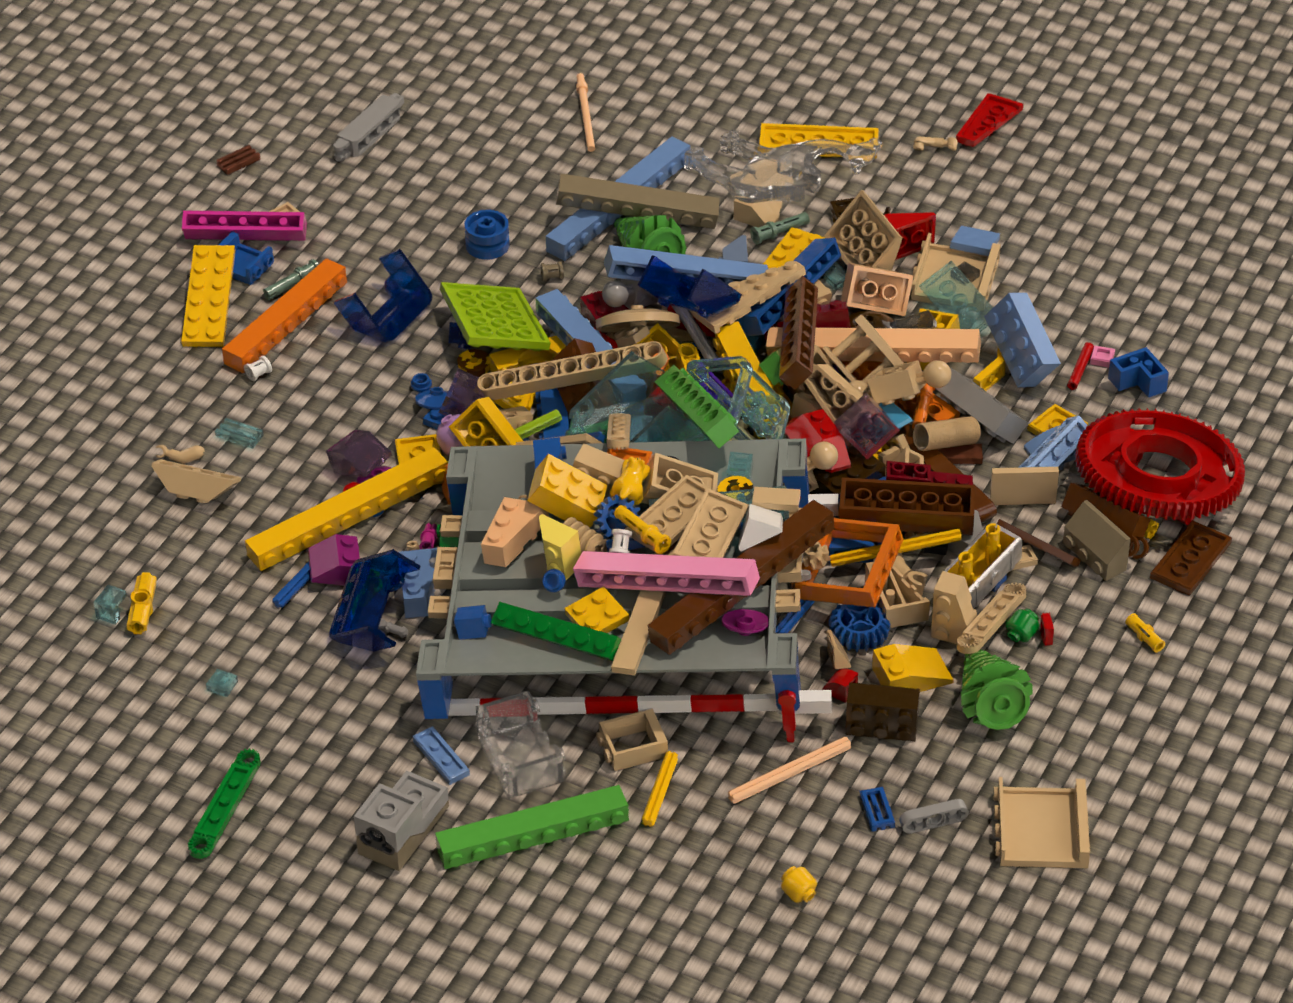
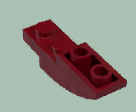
[886,461,973,485]

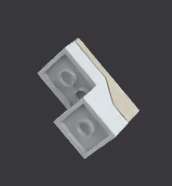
[354,770,449,871]

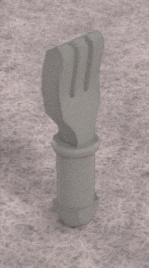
[364,615,409,637]

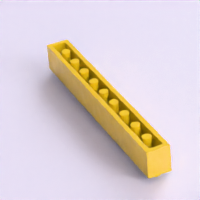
[245,447,448,571]

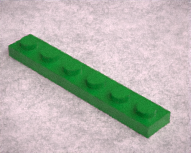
[491,601,622,661]

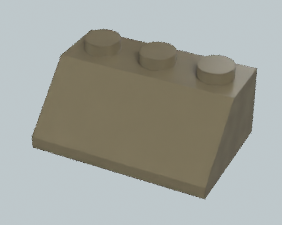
[1063,500,1130,581]

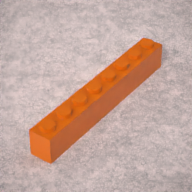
[222,258,347,374]

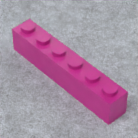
[182,211,307,241]

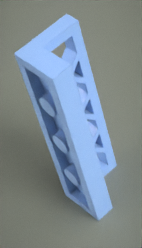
[1018,416,1087,468]

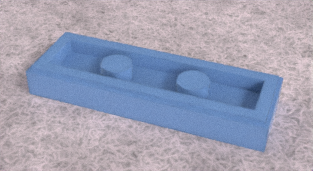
[413,726,470,785]

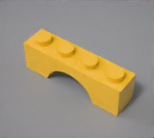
[489,335,566,372]

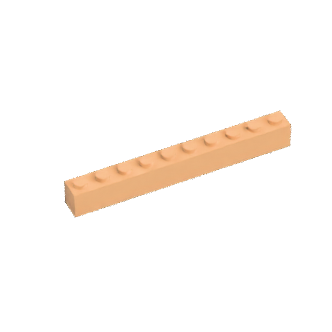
[766,327,981,363]

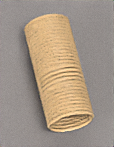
[913,416,981,451]

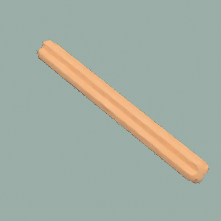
[728,736,851,804]

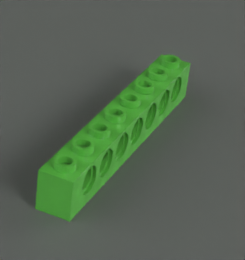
[654,365,739,449]

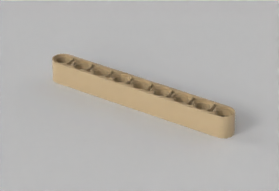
[477,341,668,400]

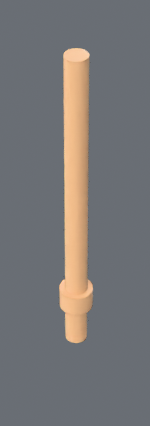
[576,73,595,152]

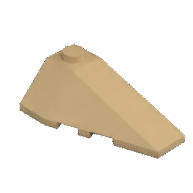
[734,172,788,228]

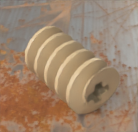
[563,517,607,554]

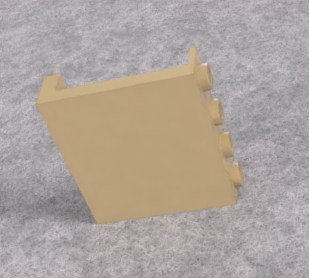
[911,233,1001,312]
[993,777,1090,868]

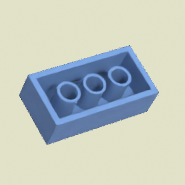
[984,293,1061,387]

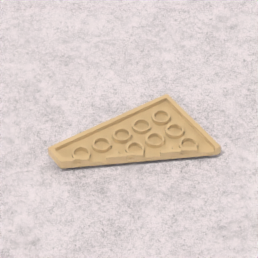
[684,261,806,334]

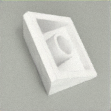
[739,504,783,552]

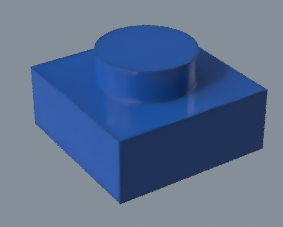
[423,409,453,430]

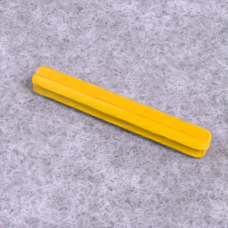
[642,751,678,827]

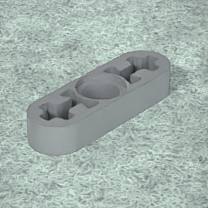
[899,799,969,833]

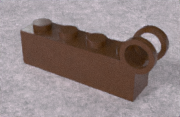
[1061,483,1151,559]

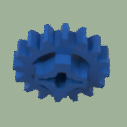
[593,495,640,540]

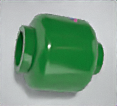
[1005,608,1040,643]

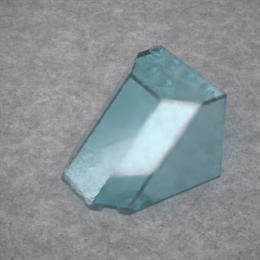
[565,351,710,443]

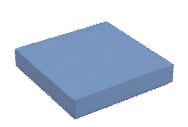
[950,226,1000,256]

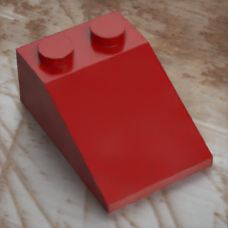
[884,212,936,260]

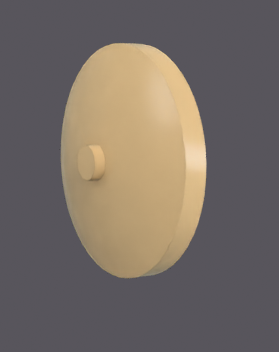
[596,305,680,333]

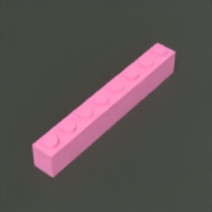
[573,551,760,596]

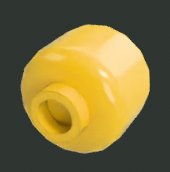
[781,866,817,903]

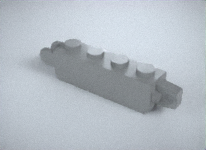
[333,93,404,161]

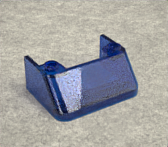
[333,249,432,343]
[638,255,742,319]
[329,549,421,652]

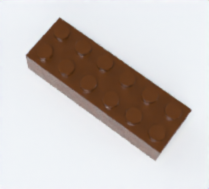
[839,478,976,535]

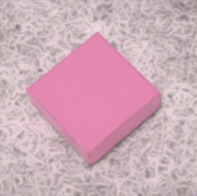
[1090,346,1115,368]

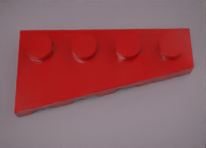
[956,93,1024,147]

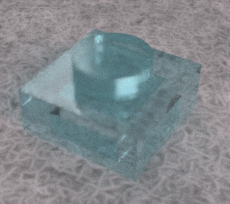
[206,669,238,697]

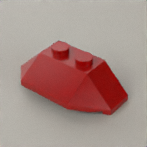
[783,409,851,473]

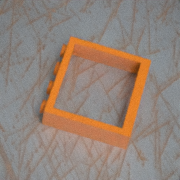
[794,518,904,608]

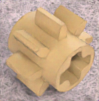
[803,542,830,570]

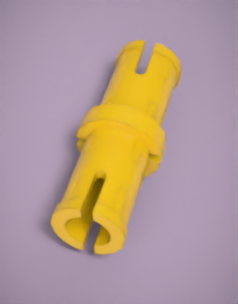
[1125,613,1165,653]

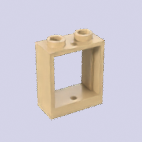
[596,709,668,771]

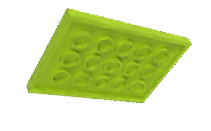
[439,282,551,351]

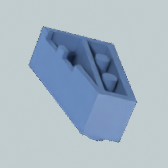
[398,548,437,618]

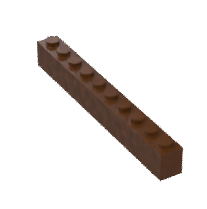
[647,499,835,655]

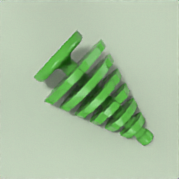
[614,215,686,254]
[961,649,1033,730]

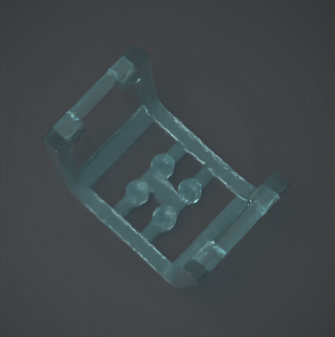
[681,356,790,441]

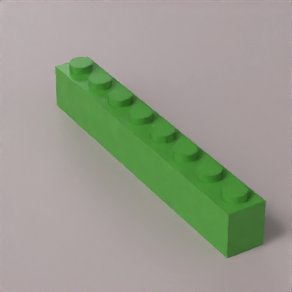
[435,785,629,870]

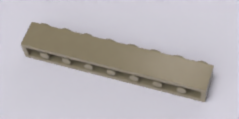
[556,173,720,229]

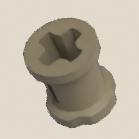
[540,261,564,282]

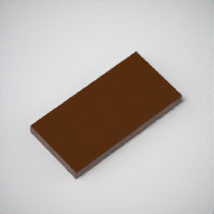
[1150,520,1232,596]

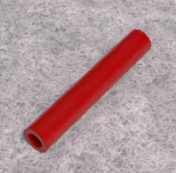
[1067,342,1094,390]

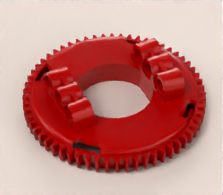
[1075,408,1245,525]

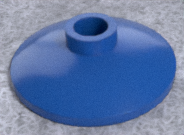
[415,387,458,410]

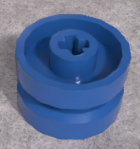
[464,209,510,260]

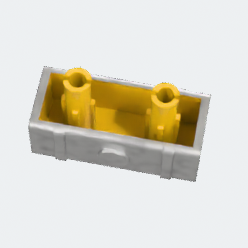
[937,522,1022,609]

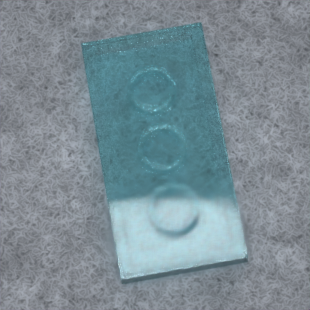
[919,261,993,332]

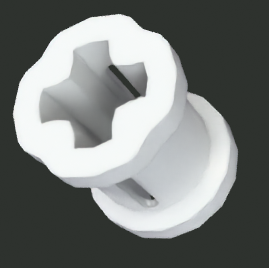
[244,356,272,381]
[609,529,632,553]

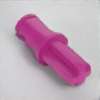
[419,523,438,549]

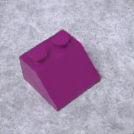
[308,534,361,586]

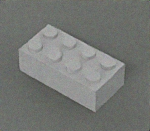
[935,367,1028,444]

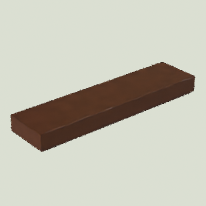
[997,519,1081,567]

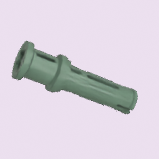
[750,212,810,245]
[263,259,319,301]

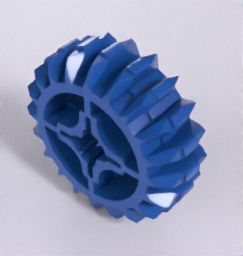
[829,603,890,652]

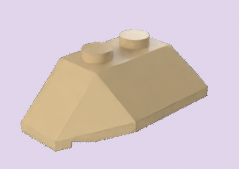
[152,459,241,503]

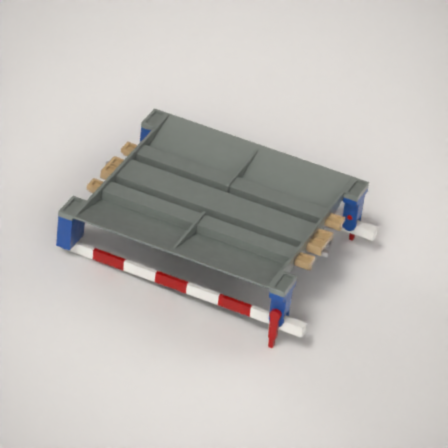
[416,438,839,742]

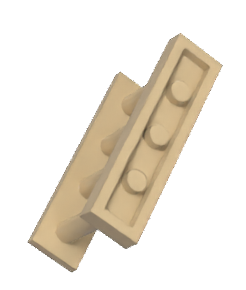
[822,315,905,406]

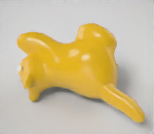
[610,456,650,505]

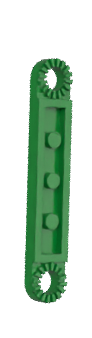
[188,748,261,859]

